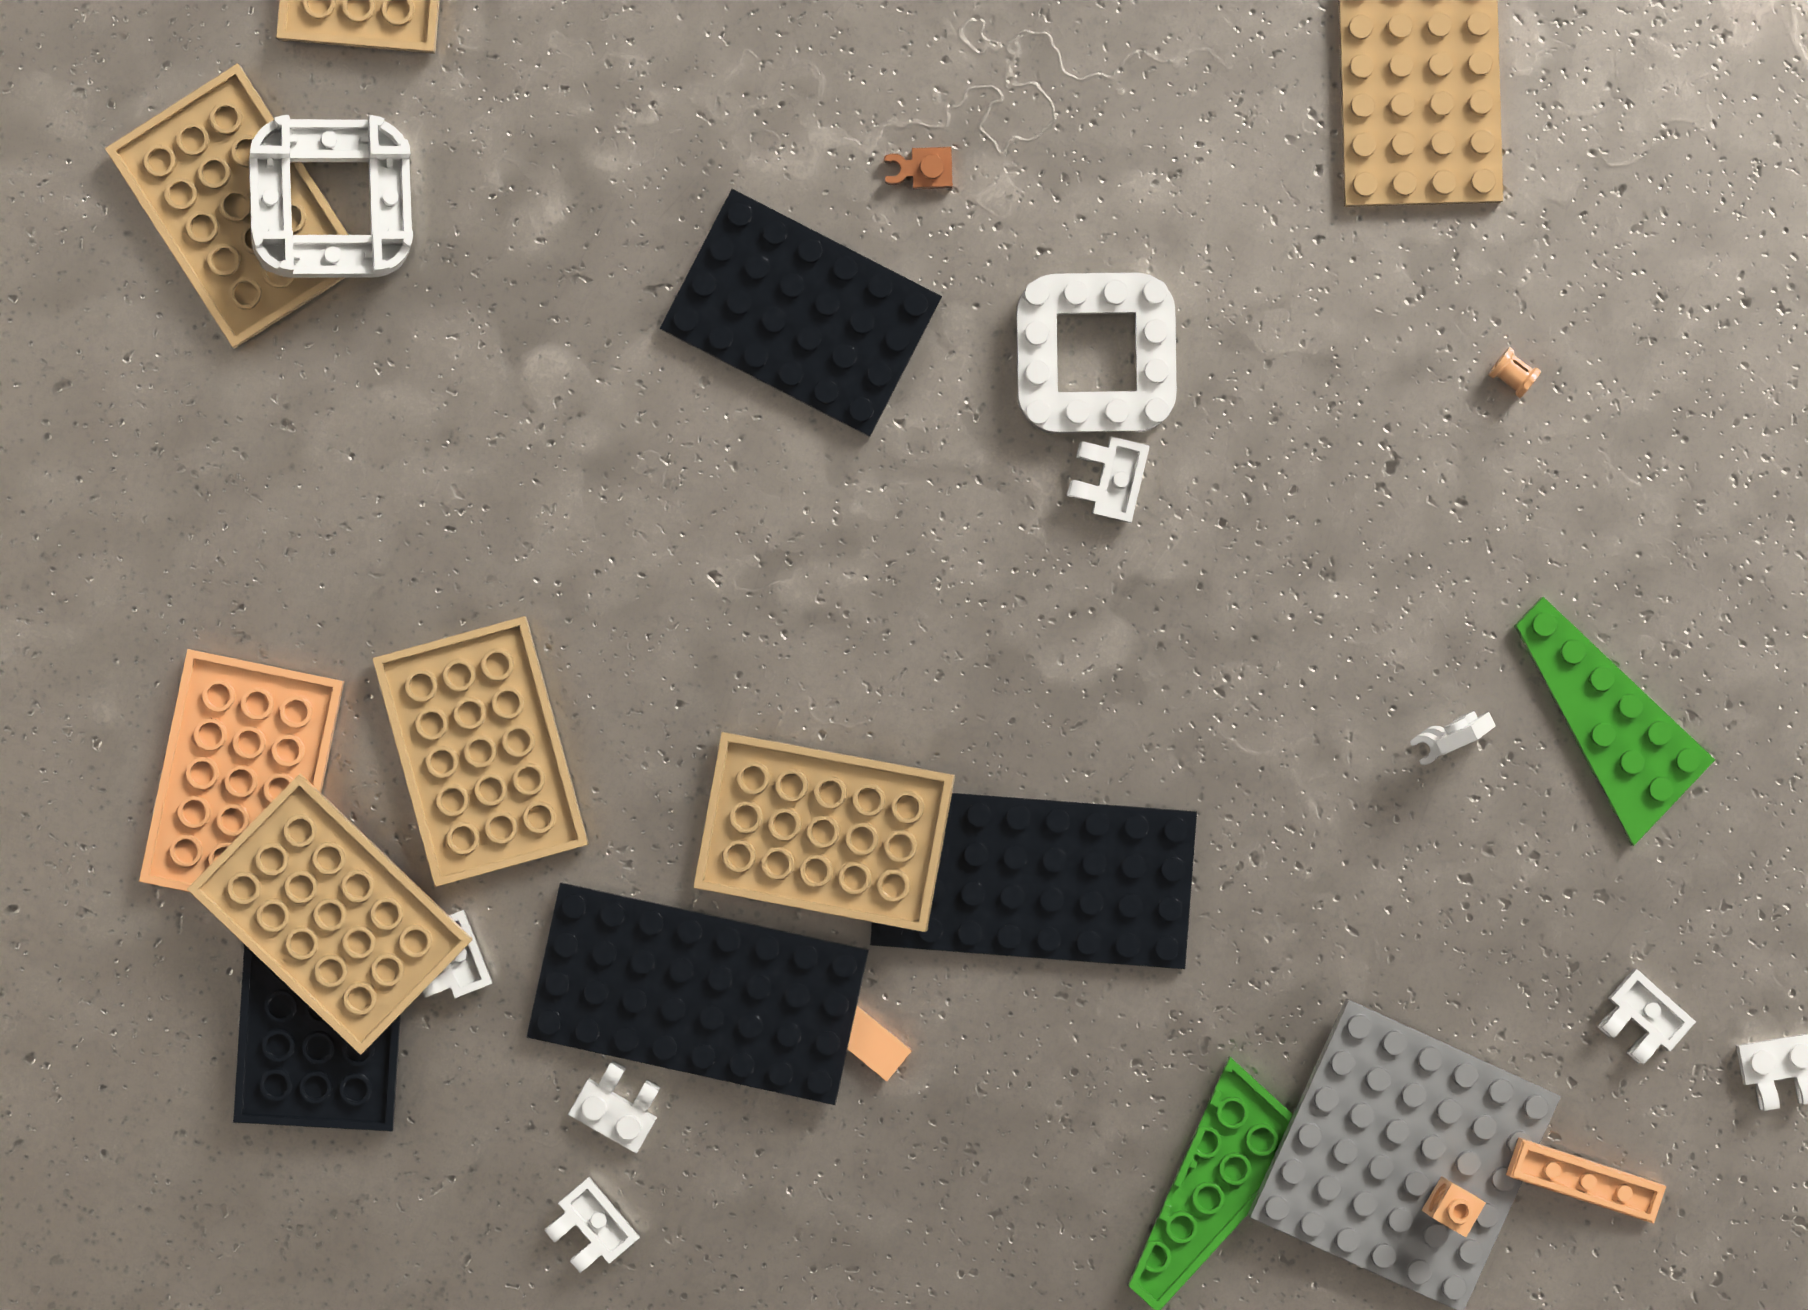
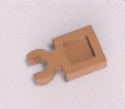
[884,147,953,190]

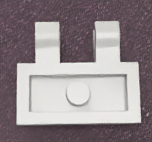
[1067,436,1150,523]
[1410,711,1495,765]
[422,910,492,998]
[1597,969,1696,1065]
[1736,1034,1808,1111]
[568,1060,661,1154]
[544,1177,640,1273]

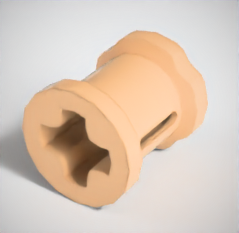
[1488,347,1541,398]

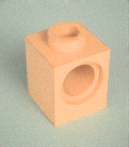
[1422,1176,1486,1237]

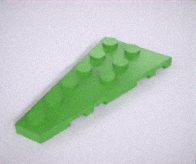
[1514,597,1715,846]
[1128,1056,1293,1310]

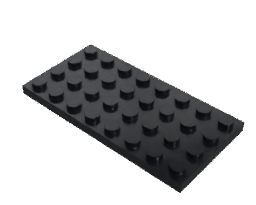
[870,793,1197,969]
[527,882,869,1105]

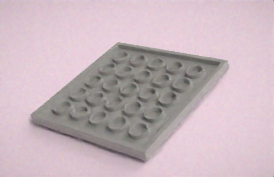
[1247,999,1561,1310]

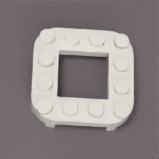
[249,115,413,278]
[1016,273,1177,434]

